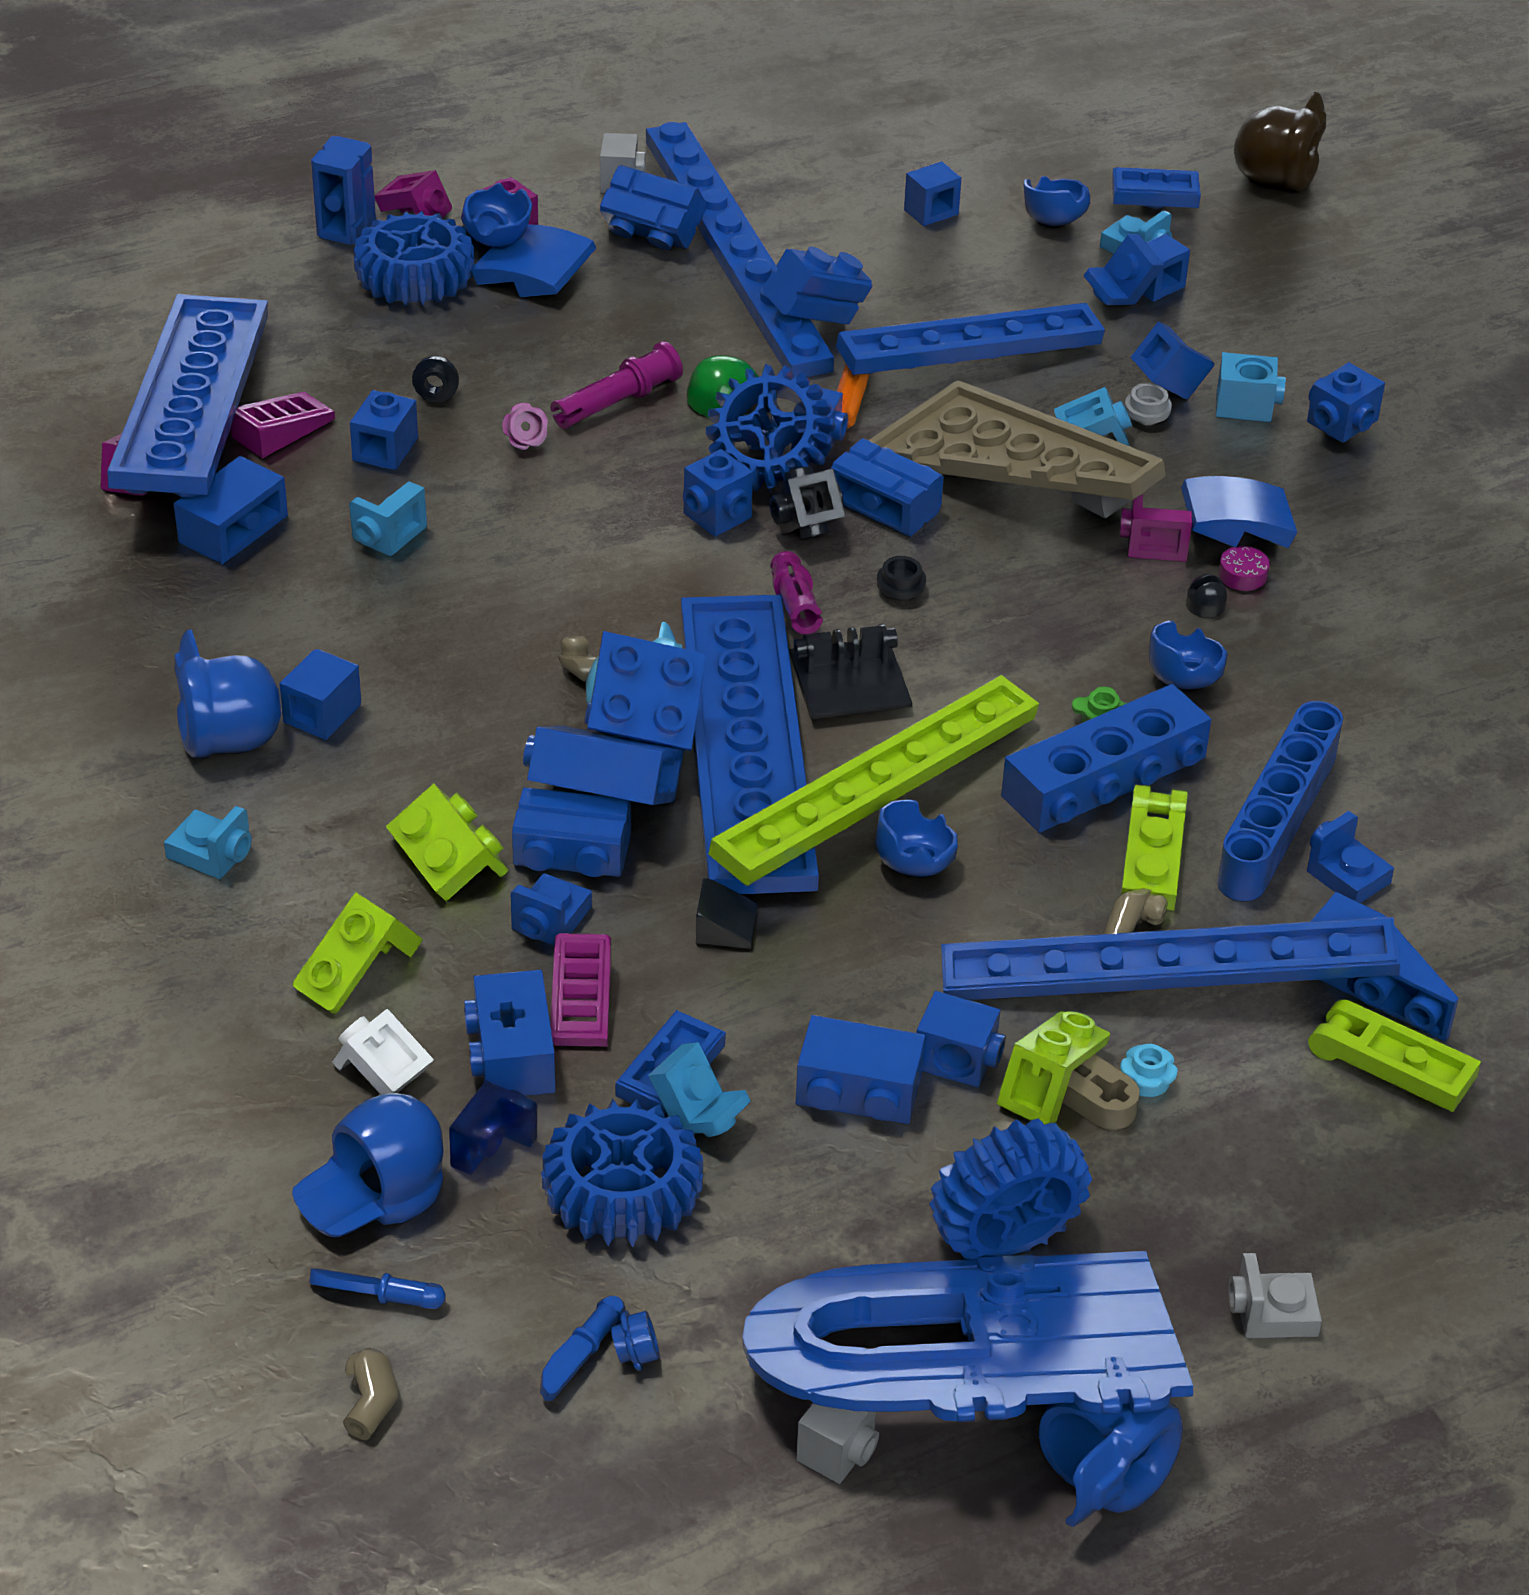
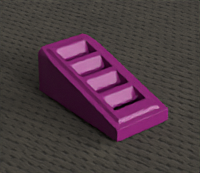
[231,391,335,458]
[551,933,611,1047]

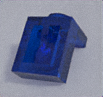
[449,1080,537,1175]

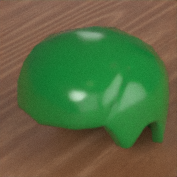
[687,355,759,418]

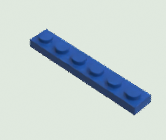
[836,303,1105,375]

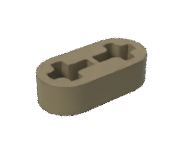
[1063,1054,1140,1130]

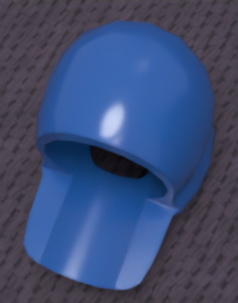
[174,629,282,759]
[292,1093,444,1237]
[1038,1402,1183,1527]

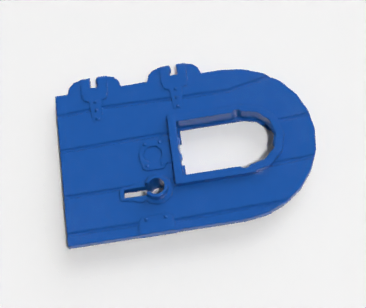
[742,1251,1193,1422]

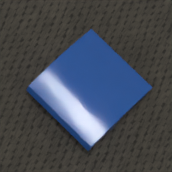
[471,224,596,297]
[1181,476,1297,548]

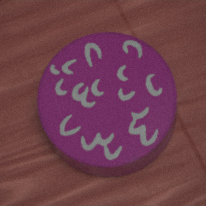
[1219,546,1270,591]

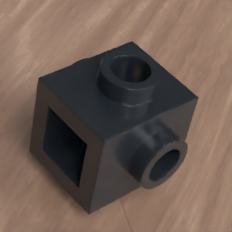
[769,466,845,540]

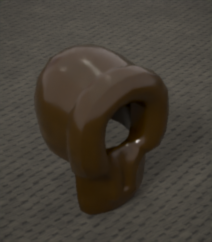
[1234,92,1326,192]

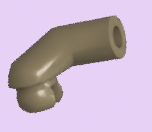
[558,636,597,682]
[1103,888,1168,934]
[343,1348,399,1440]

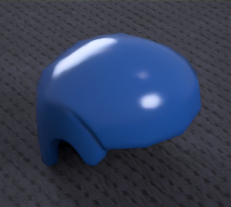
[1024,176,1090,227]
[461,183,533,247]
[1149,621,1228,689]
[875,799,958,877]

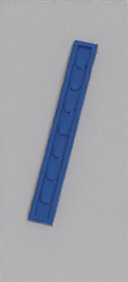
[941,917,1400,1000]

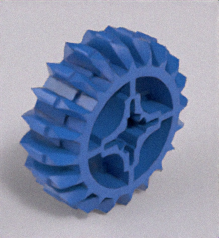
[354,211,474,306]
[705,364,835,493]
[541,1098,703,1247]
[929,1118,1093,1260]

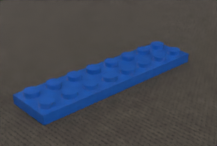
[107,294,268,497]
[681,594,819,894]

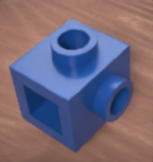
[1307,362,1385,443]
[683,449,753,537]

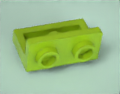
[386,783,509,902]

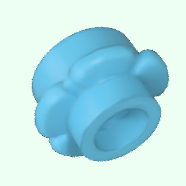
[1120,1044,1178,1097]

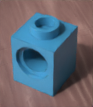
[1216,352,1286,422]

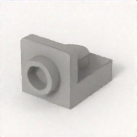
[1228,1253,1322,1338]

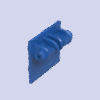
[584,631,706,751]

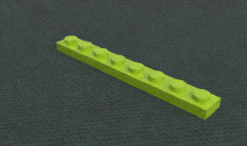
[708,675,1039,886]

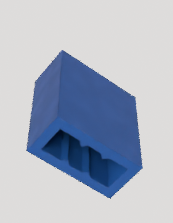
[523,725,684,805]

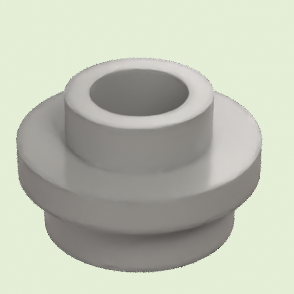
[1125,383,1172,425]

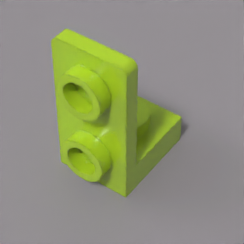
[293,892,424,1014]
[996,1011,1110,1125]

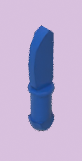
[309,1268,446,1309]
[540,1296,626,1401]

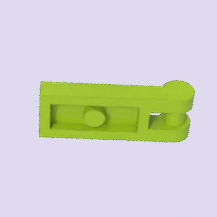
[1121,784,1188,911]
[1308,999,1481,1112]

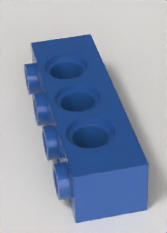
[1001,683,1212,833]

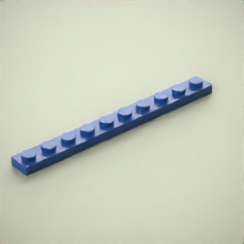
[646,122,834,378]

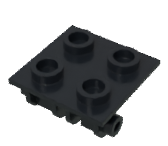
[789,624,913,719]

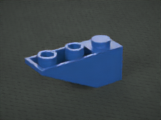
[1310,892,1459,1042]

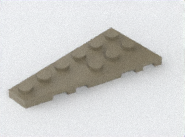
[868,380,1166,500]

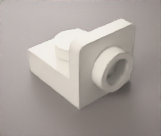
[332,1009,434,1095]

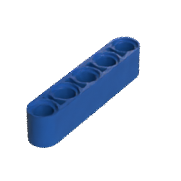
[1217,701,1343,902]

